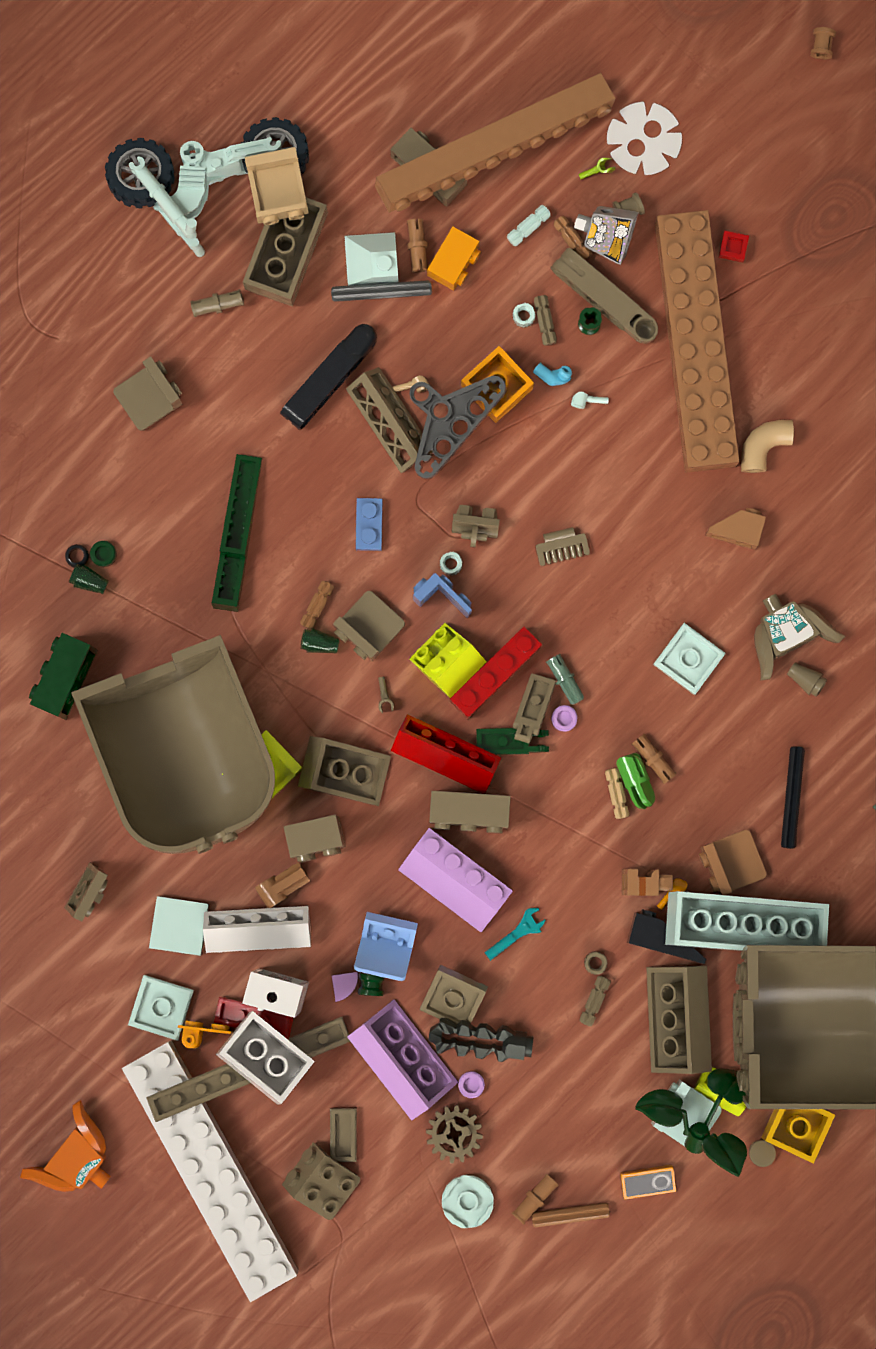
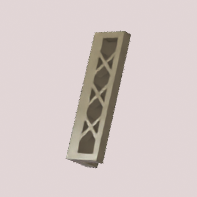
[346,367,433,473]

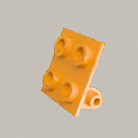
[178,1021,233,1048]

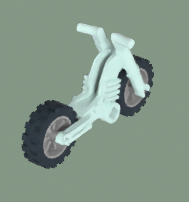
[105,117,309,257]

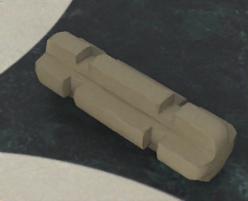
[534,295,557,346]
[580,976,611,1026]

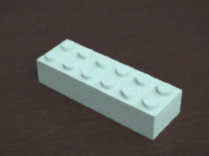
[665,891,829,951]

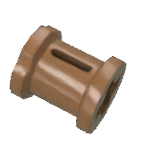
[810,27,836,60]

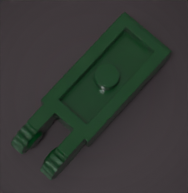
[476,728,549,755]

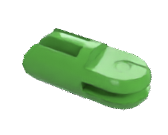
[616,753,655,809]

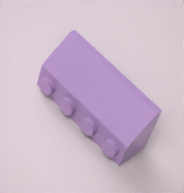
[398,828,513,932]
[347,1000,458,1121]

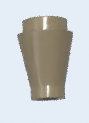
[787,662,827,697]

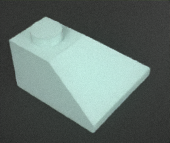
[345,232,399,286]

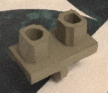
[452,505,500,548]

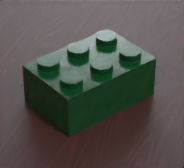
[29,633,98,720]

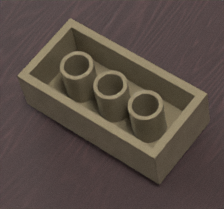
[243,198,328,307]

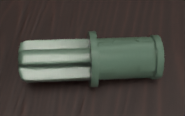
[546,654,584,705]

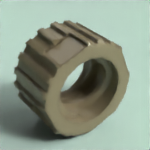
[584,951,608,975]

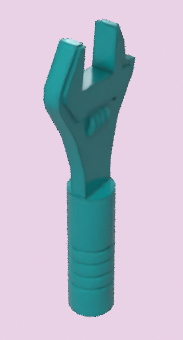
[484,908,546,961]

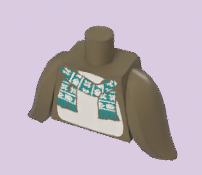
[754,594,845,681]

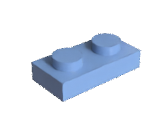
[356,498,383,551]

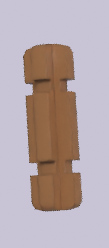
[554,216,592,260]
[300,581,334,630]

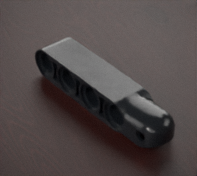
[280,324,377,430]

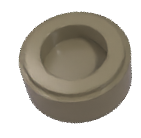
[749,1139,776,1167]

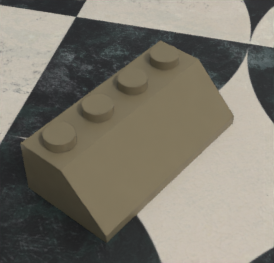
[646,966,712,1074]

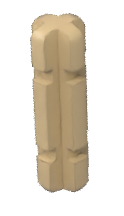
[605,768,629,819]

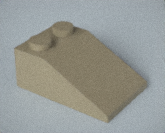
[298,736,391,806]

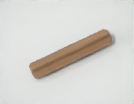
[532,1203,610,1227]

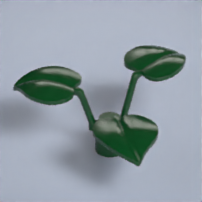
[635,1068,747,1177]

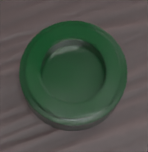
[90,541,117,567]

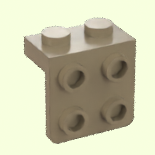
[113,356,183,431]
[333,591,405,661]
[282,1142,360,1220]

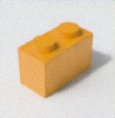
[427,227,481,291]

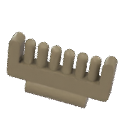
[535,527,590,566]

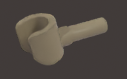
[378,677,394,713]

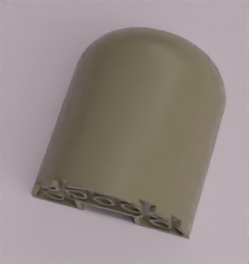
[71,635,275,854]
[733,945,876,1109]

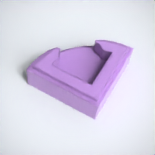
[332,972,358,1002]

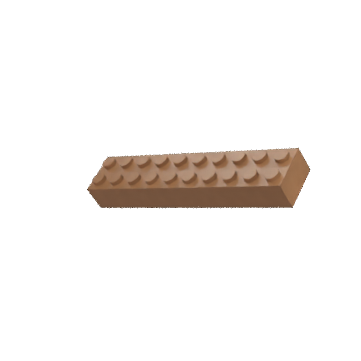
[655,210,739,473]

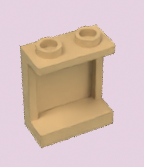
[245,147,309,225]

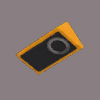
[620,1165,676,1199]

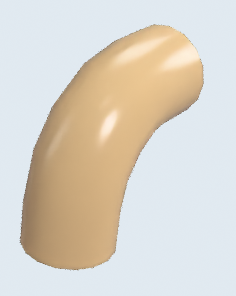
[741,420,794,473]

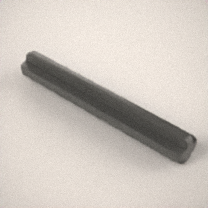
[331,280,432,302]

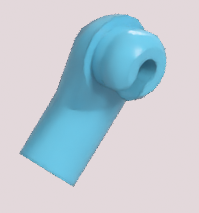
[533,362,572,386]

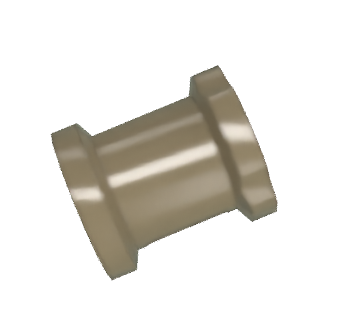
[612,192,645,215]

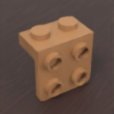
[699,830,767,895]

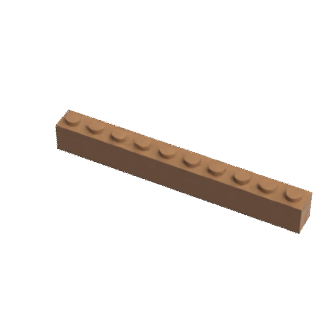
[375,73,616,213]

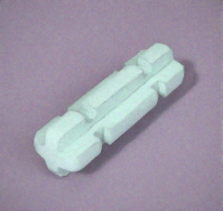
[507,205,551,246]

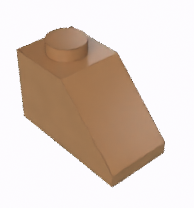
[705,508,766,550]

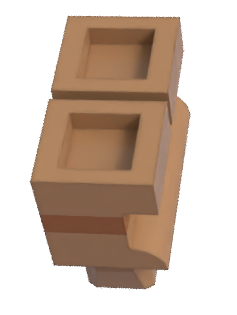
[622,869,673,896]

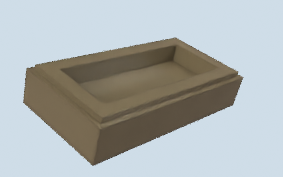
[330,1108,357,1162]

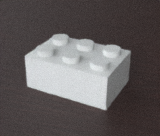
[216,1011,315,1104]

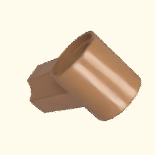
[255,862,310,908]

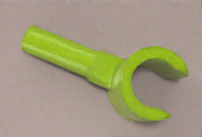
[579,158,616,180]

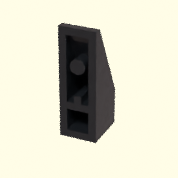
[627,909,706,964]

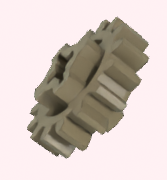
[426,1105,483,1163]

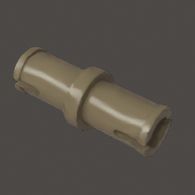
[190,289,244,317]

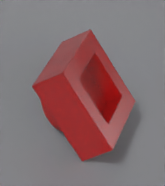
[718,230,749,263]

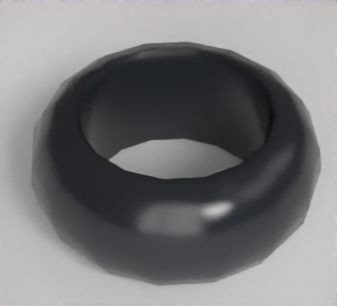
[65,544,89,568]

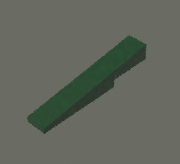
[211,454,262,612]

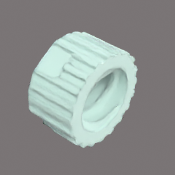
[513,303,536,328]
[440,552,463,576]

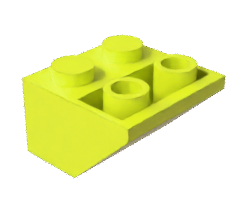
[409,623,487,698]

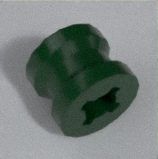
[358,973,385,996]

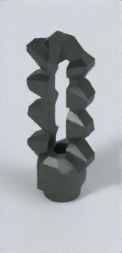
[429,1018,534,1062]

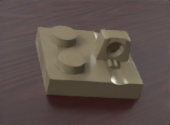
[64,862,108,922]
[420,965,488,1025]

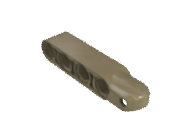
[551,248,658,344]

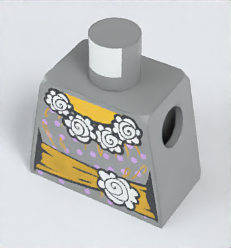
[574,206,639,265]

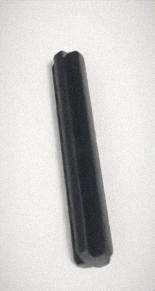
[781,746,805,849]

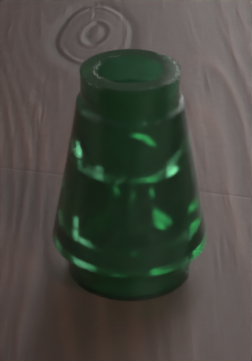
[69,564,109,595]
[300,628,339,654]

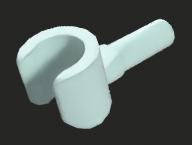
[571,392,609,409]

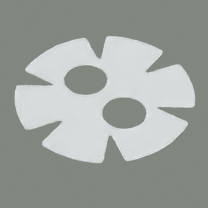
[607,102,682,175]

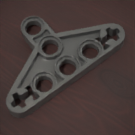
[409,376,506,479]

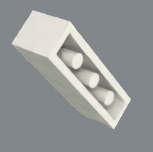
[203,906,311,953]

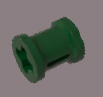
[578,307,602,335]

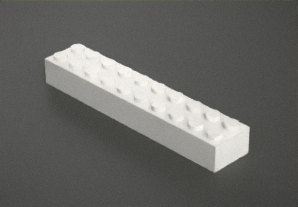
[122,1040,299,1302]

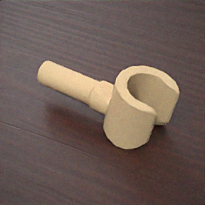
[392,375,429,393]

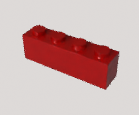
[450,627,542,719]
[391,714,501,794]

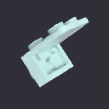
[651,1079,722,1146]

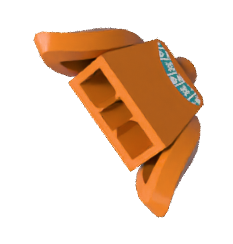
[20,1100,111,1192]

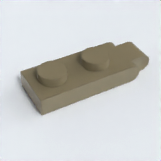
[513,673,556,744]

